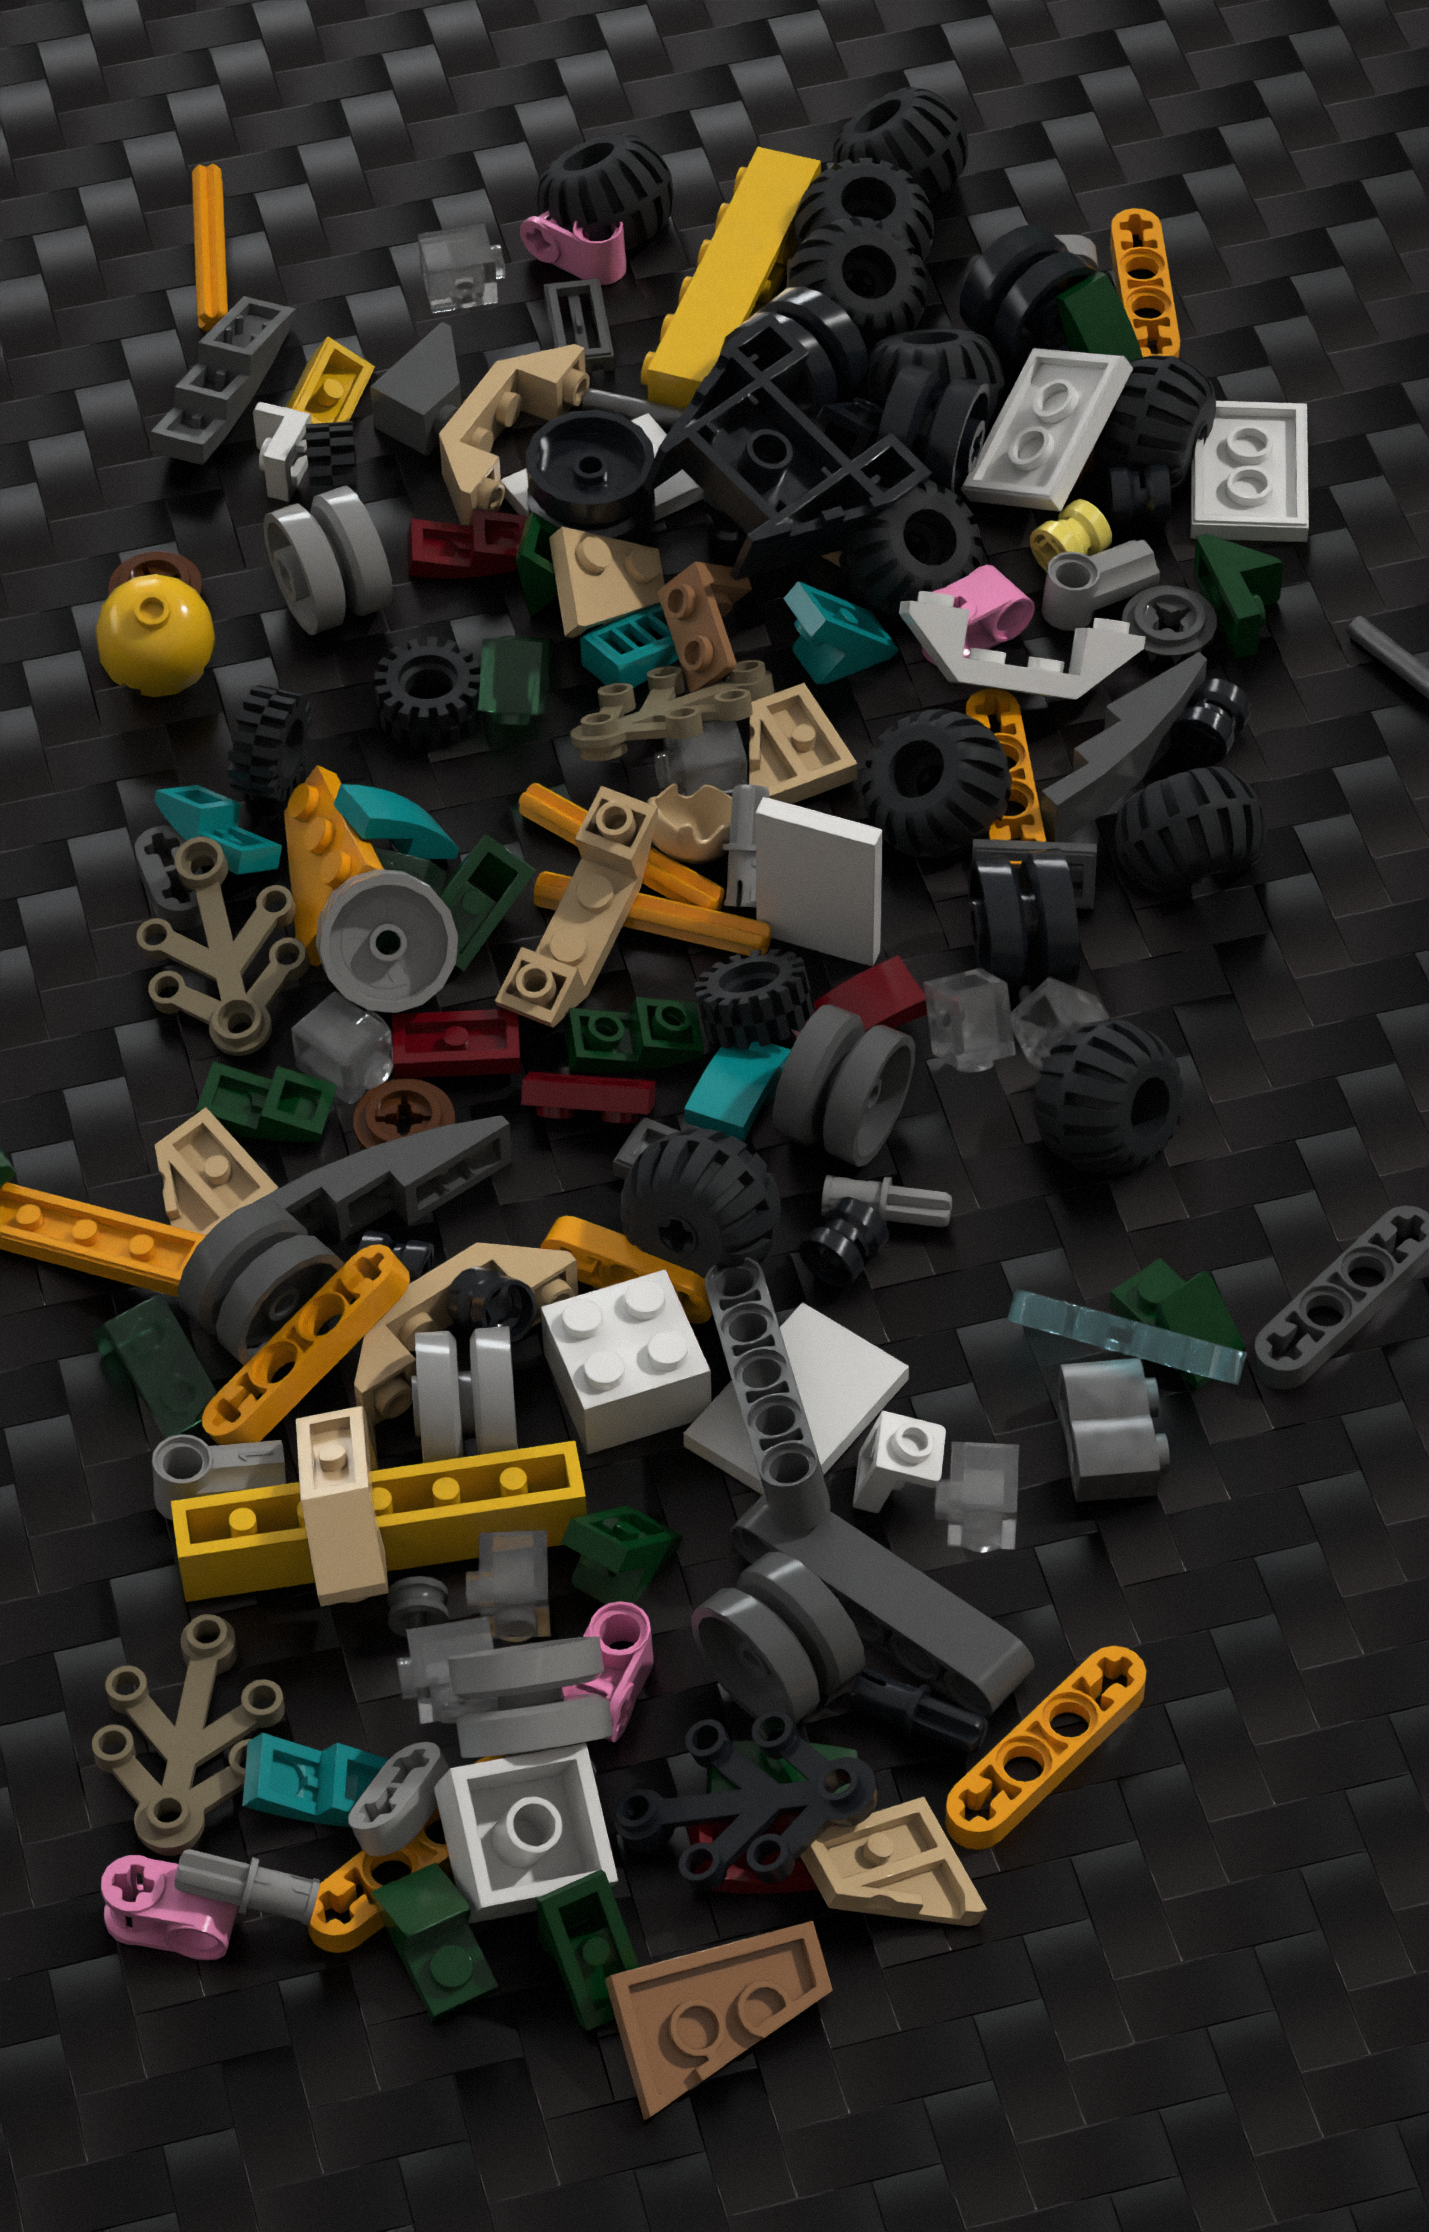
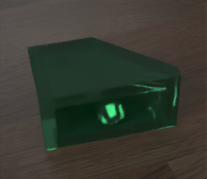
[478,634,555,725]

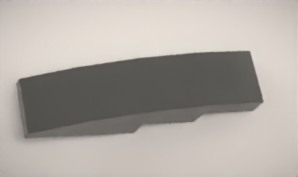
[150,296,295,465]
[1041,652,1207,842]
[253,1115,512,1241]

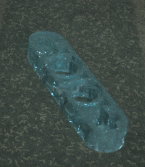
[1007,1288,1247,1385]

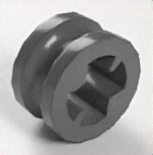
[387,1576,449,1638]

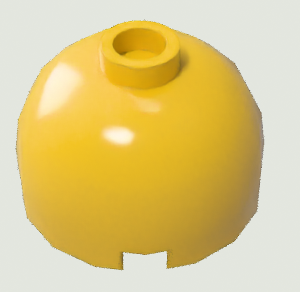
[95,574,216,697]

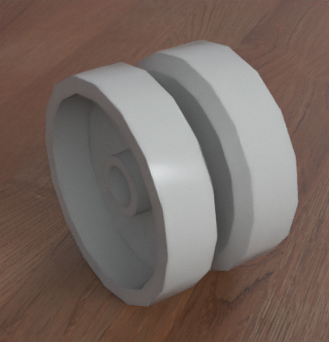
[263,485,393,635]
[316,869,458,1013]
[411,1326,518,1463]
[447,1636,613,1758]

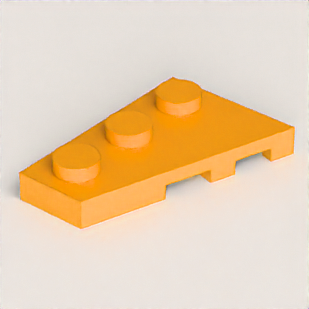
[284,765,383,967]

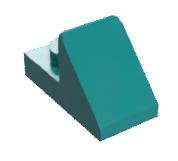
[783,581,899,685]

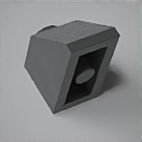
[370,322,461,456]

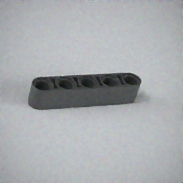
[705,1257,831,1532]
[729,1493,1035,1718]

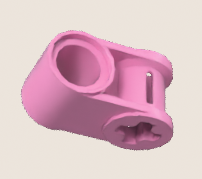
[520,210,627,285]
[921,565,1035,665]
[562,1601,654,1742]
[101,1855,238,1961]

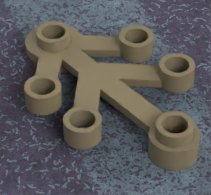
[570,660,775,761]
[136,837,310,1056]
[92,1614,285,1856]

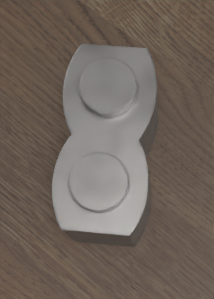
[1057,1358,1170,1502]

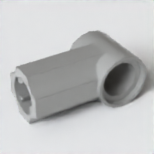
[1041,539,1160,631]
[152,1434,286,1521]

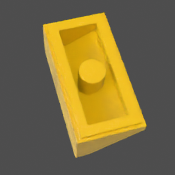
[286,336,375,424]

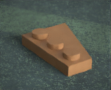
[605,1921,833,2120]

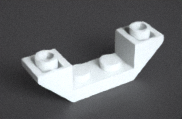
[899,591,1146,699]

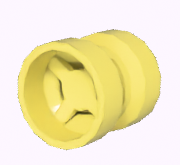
[1030,499,1112,572]

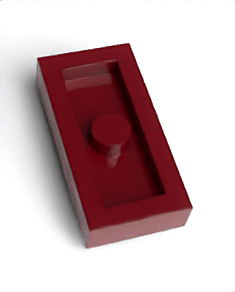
[392,1009,521,1079]
[521,1072,656,1123]

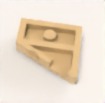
[549,526,665,638]
[749,683,858,804]
[155,1107,279,1235]
[800,1797,987,1926]

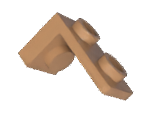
[657,562,752,692]

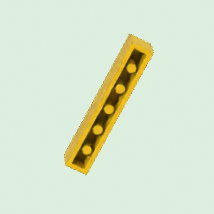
[641,147,821,408]
[171,1441,587,1602]

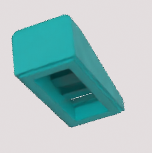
[580,603,679,689]

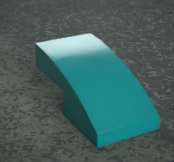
[333,784,460,859]
[154,785,282,875]
[684,1042,791,1142]
[242,1733,389,1827]

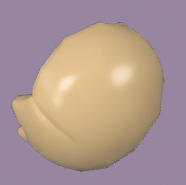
[647,783,732,865]

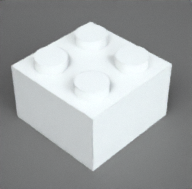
[541,1269,711,1455]
[434,1743,618,1924]

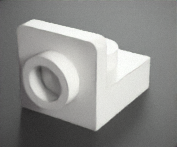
[253,402,311,502]
[853,1410,946,1514]

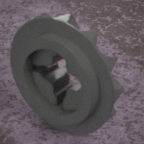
[1122,585,1217,665]

